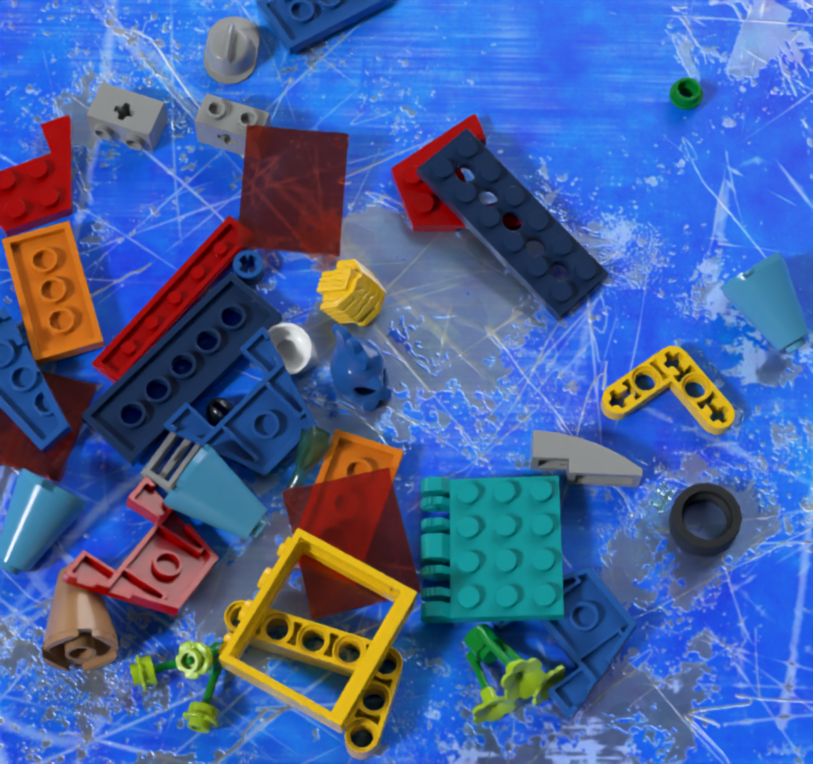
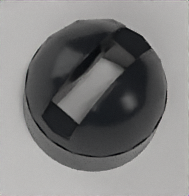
[206,397,234,427]

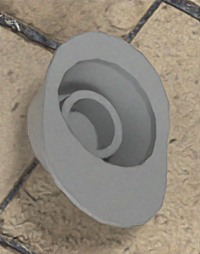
[204,16,260,85]

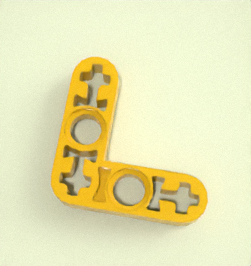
[600,346,735,435]

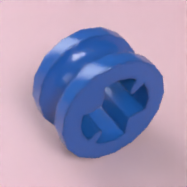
[233,250,265,285]

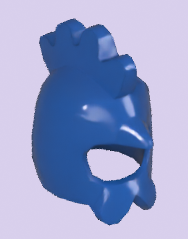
[330,323,391,412]

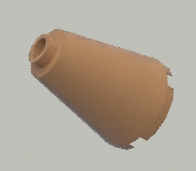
[41,563,119,671]

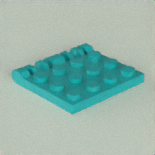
[421,476,564,623]

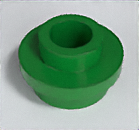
[669,77,703,110]

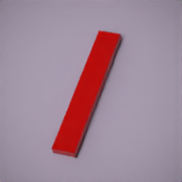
[91,215,256,384]

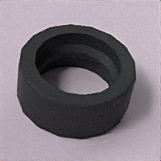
[668,483,742,557]

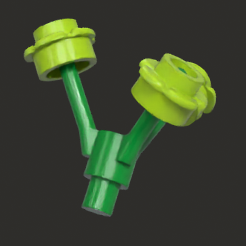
[129,641,223,733]

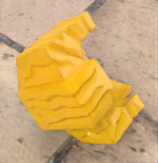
[317,259,386,326]

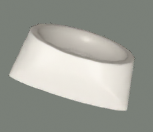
[267,323,320,375]

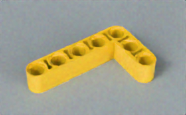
[224,600,403,760]

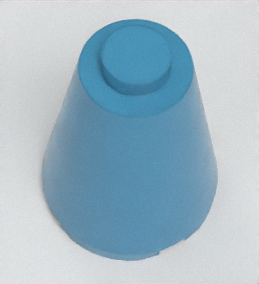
[720,252,809,354]
[163,444,269,540]
[0,468,87,576]

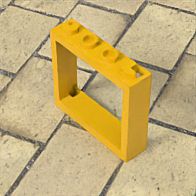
[218,528,418,734]

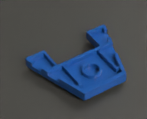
[163,326,316,478]
[491,567,637,722]

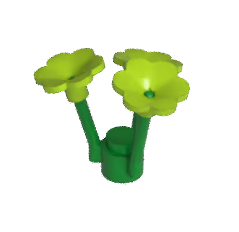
[464,624,566,723]

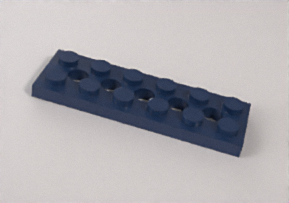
[416,128,609,321]
[80,272,282,466]

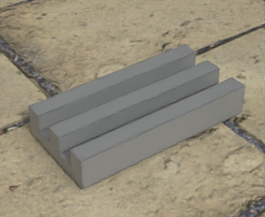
[141,432,202,493]

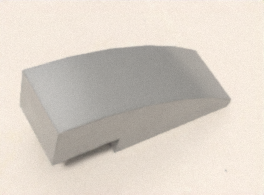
[530,430,643,488]

